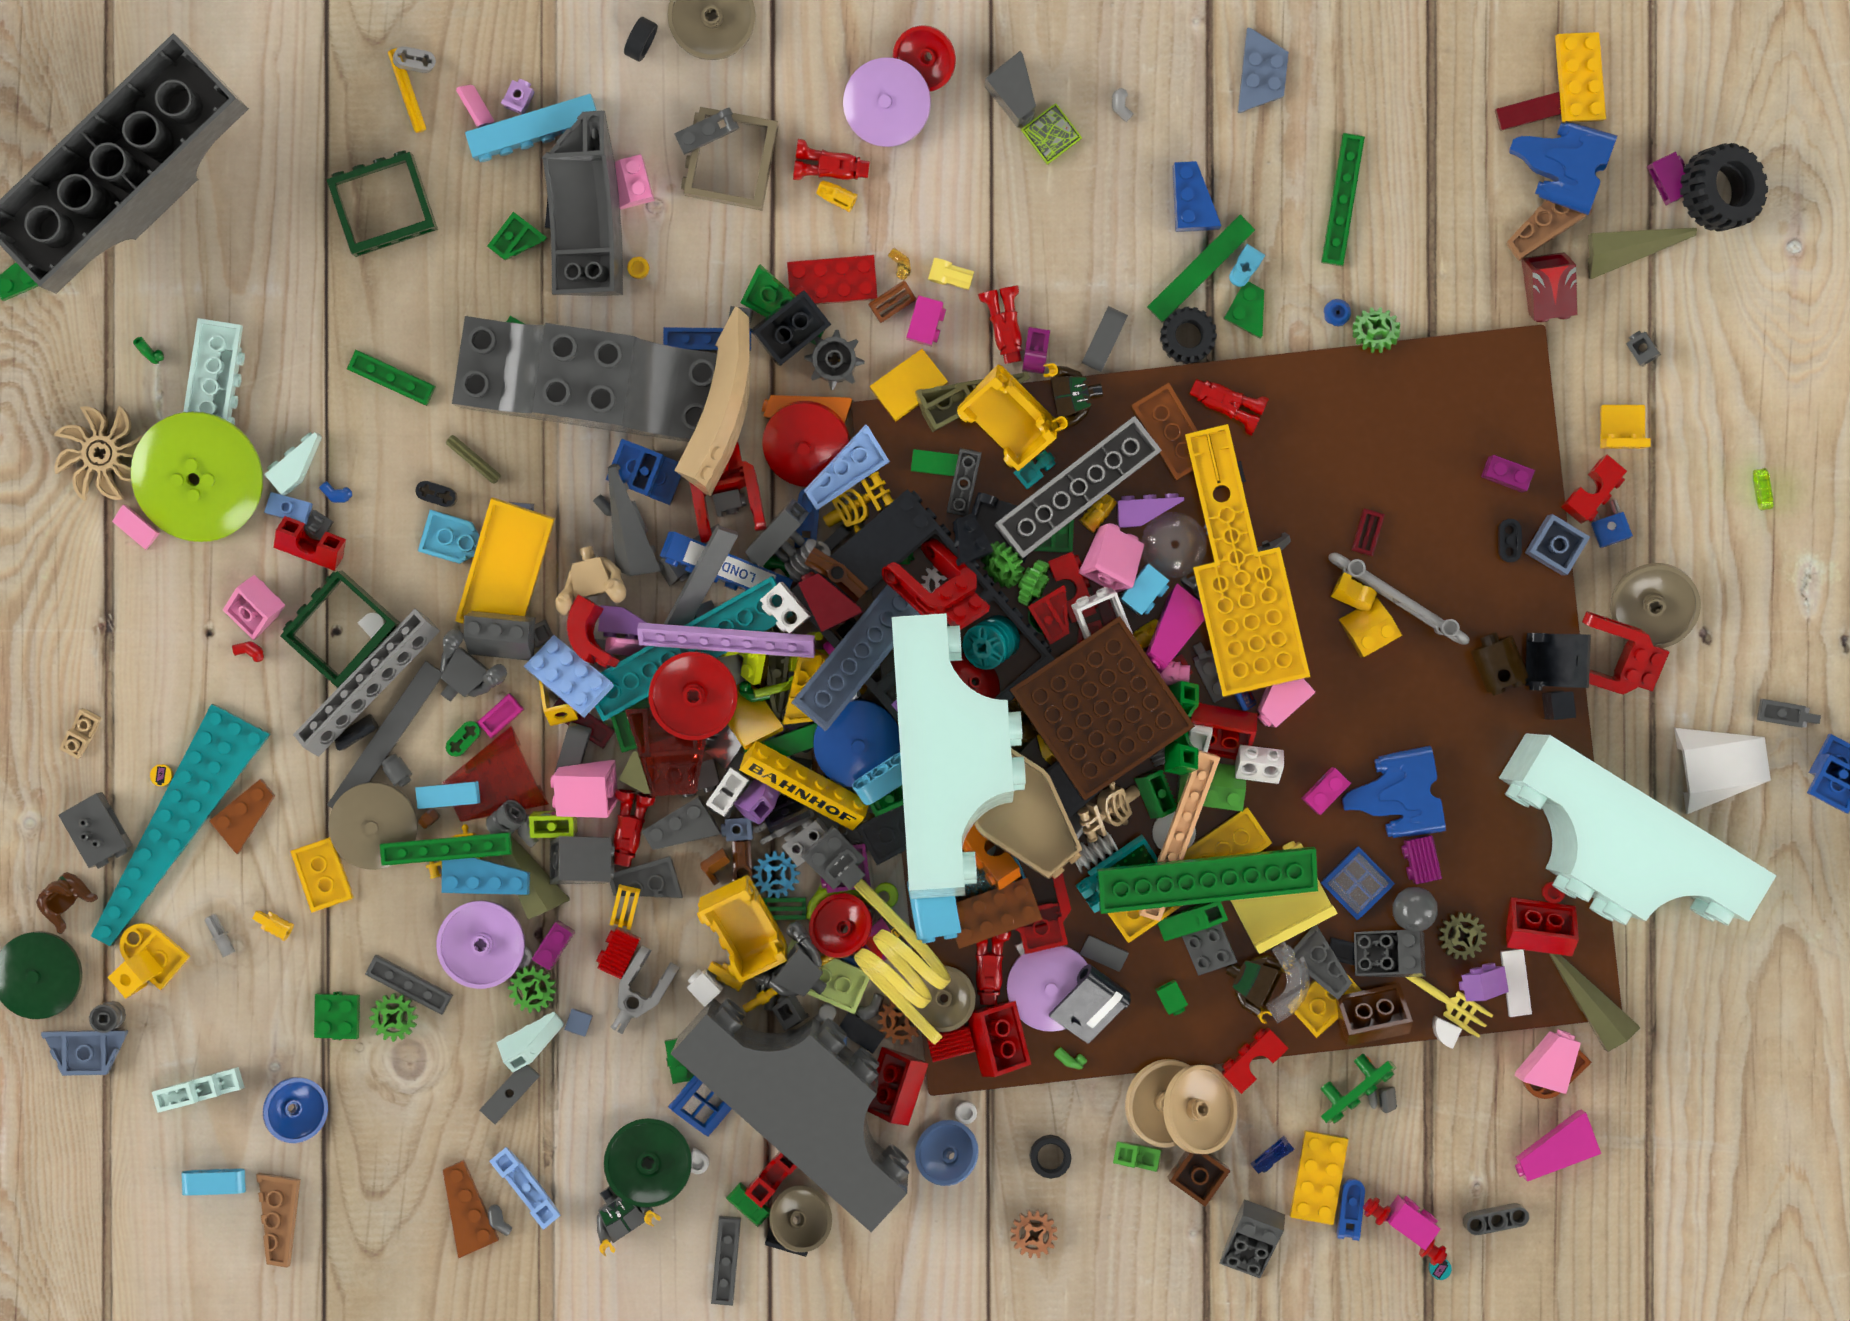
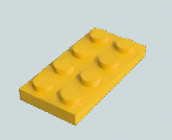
[1555,32,1606,123]
[1289,1130,1349,1225]

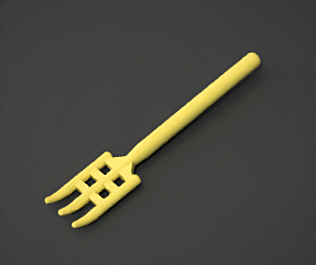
[1405,977,1493,1037]

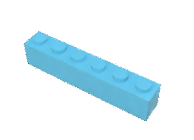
[465,94,597,162]

